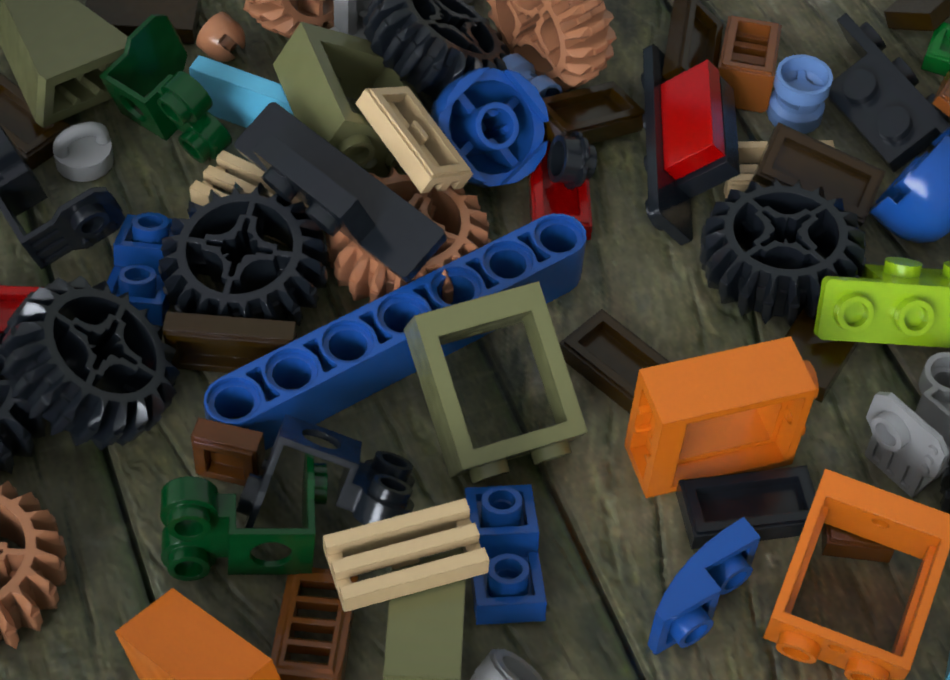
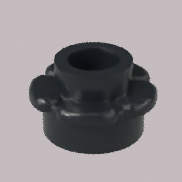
[547,131,597,190]

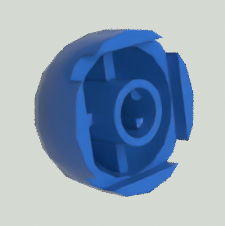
[430,67,549,188]
[869,127,950,243]

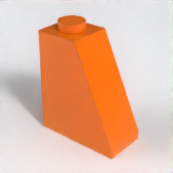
[115,588,281,680]

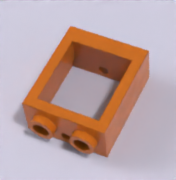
[624,336,819,498]
[763,469,950,680]

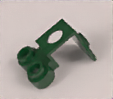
[100,14,232,163]
[160,453,328,581]

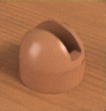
[196,12,246,62]

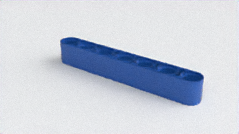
[204,213,587,450]

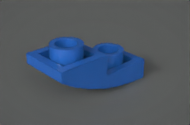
[107,212,173,326]
[464,484,547,625]
[647,517,761,655]

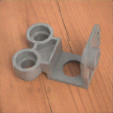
[864,352,950,498]

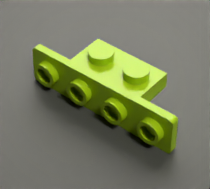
[814,257,950,348]

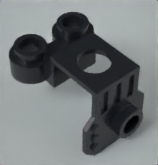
[0,125,125,269]
[236,414,415,528]

